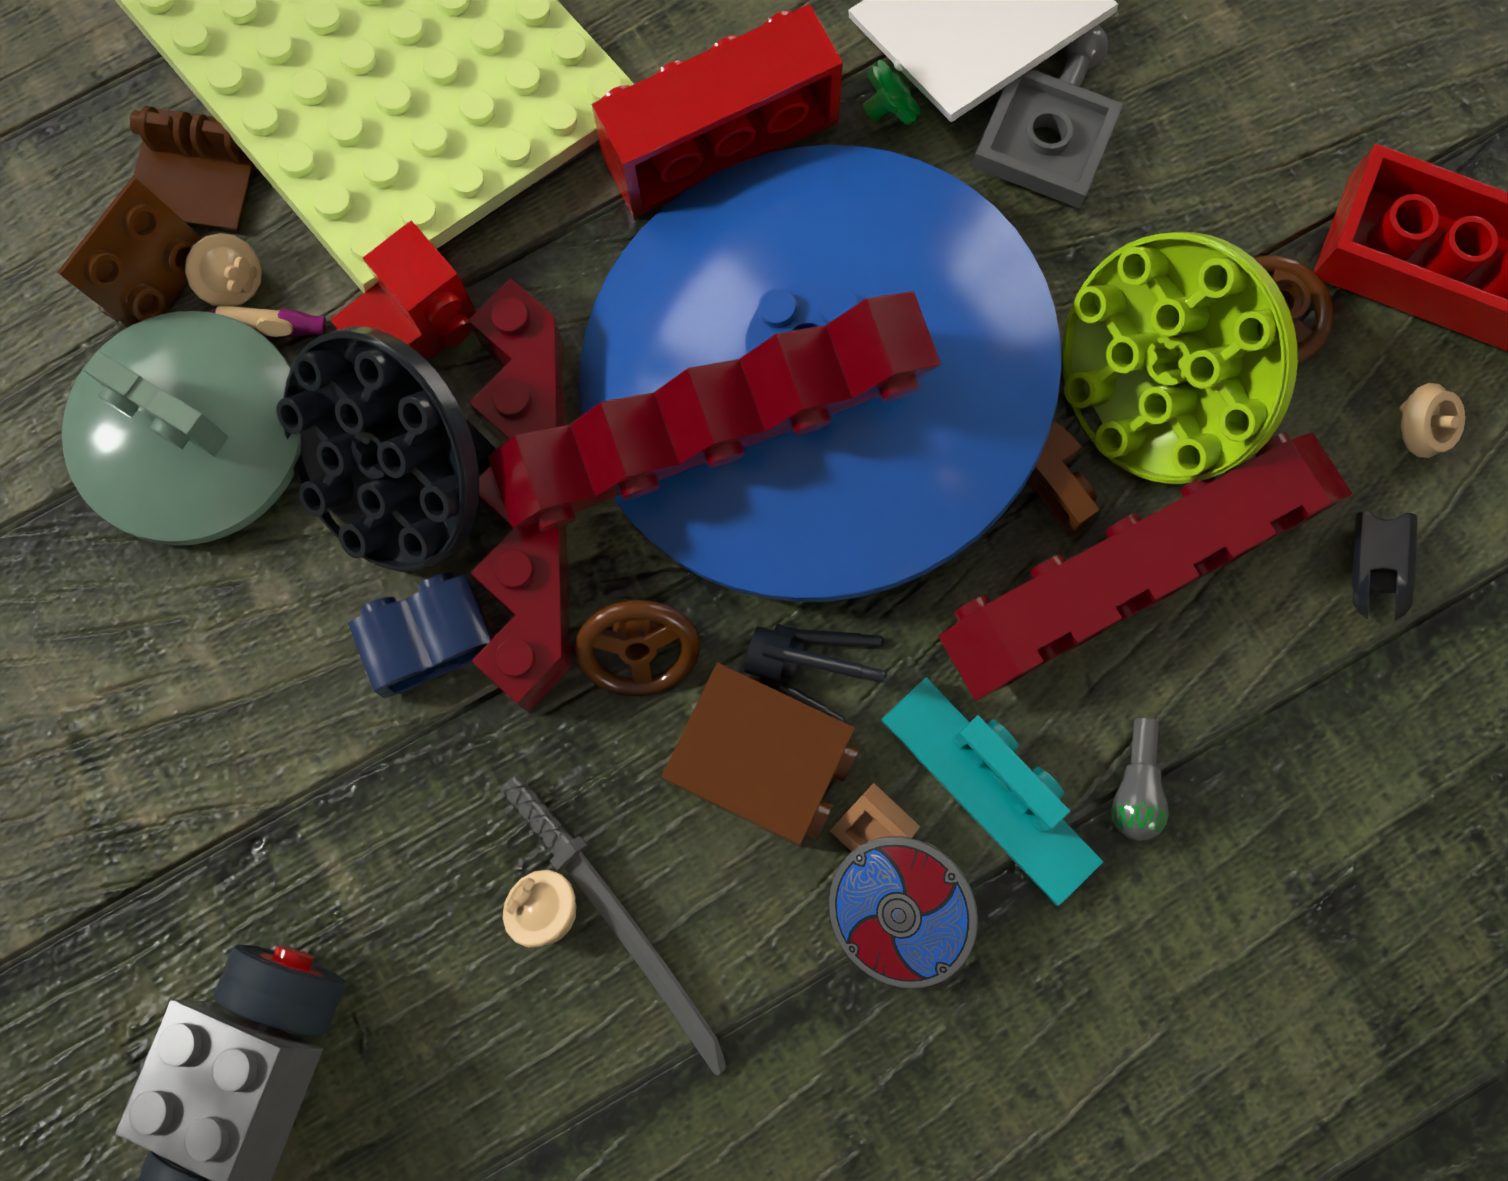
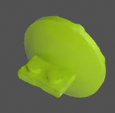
[1062,232,1298,484]

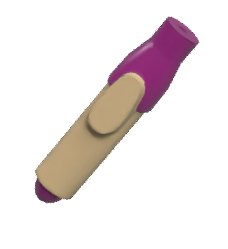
[208,305,326,337]

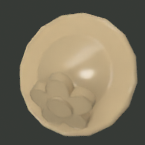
[185,233,262,306]
[1399,383,1465,458]
[502,870,577,948]

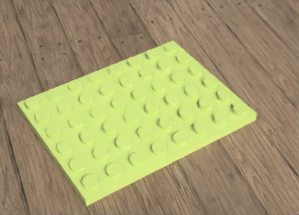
[115,0,634,293]

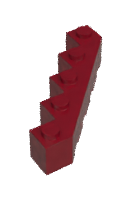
[468,278,571,713]
[488,291,941,532]
[938,432,1353,701]

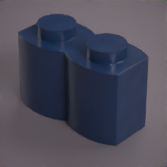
[348,573,494,698]

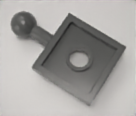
[971,25,1123,209]

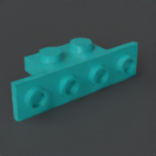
[881,677,1103,906]

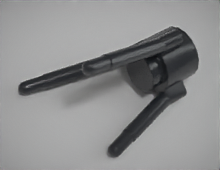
[744,624,887,723]

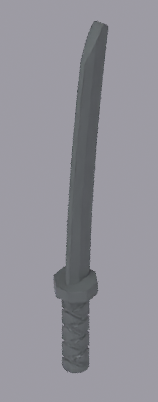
[501,774,726,1075]

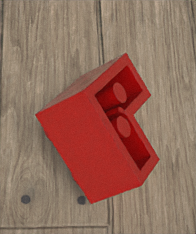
[330,220,476,361]

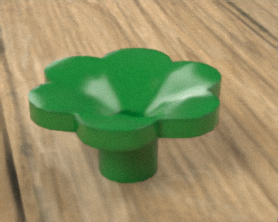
[863,60,920,125]

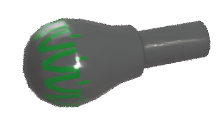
[1111,718,1169,841]

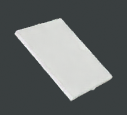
[848,0,1118,122]

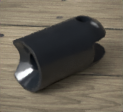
[1352,511,1418,621]

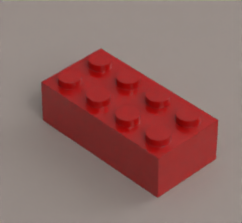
[591,4,843,218]
[1314,143,1508,351]

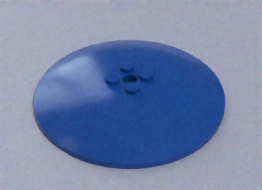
[579,145,1061,602]

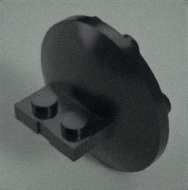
[276,326,497,572]

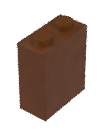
[661,662,859,847]

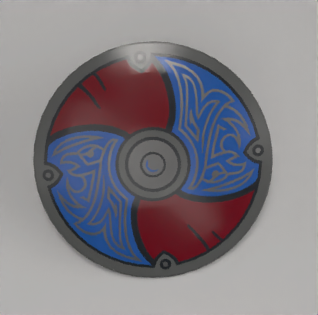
[829,836,978,988]

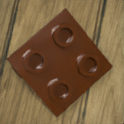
[130,106,254,232]
[57,176,202,328]

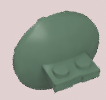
[62,311,301,545]

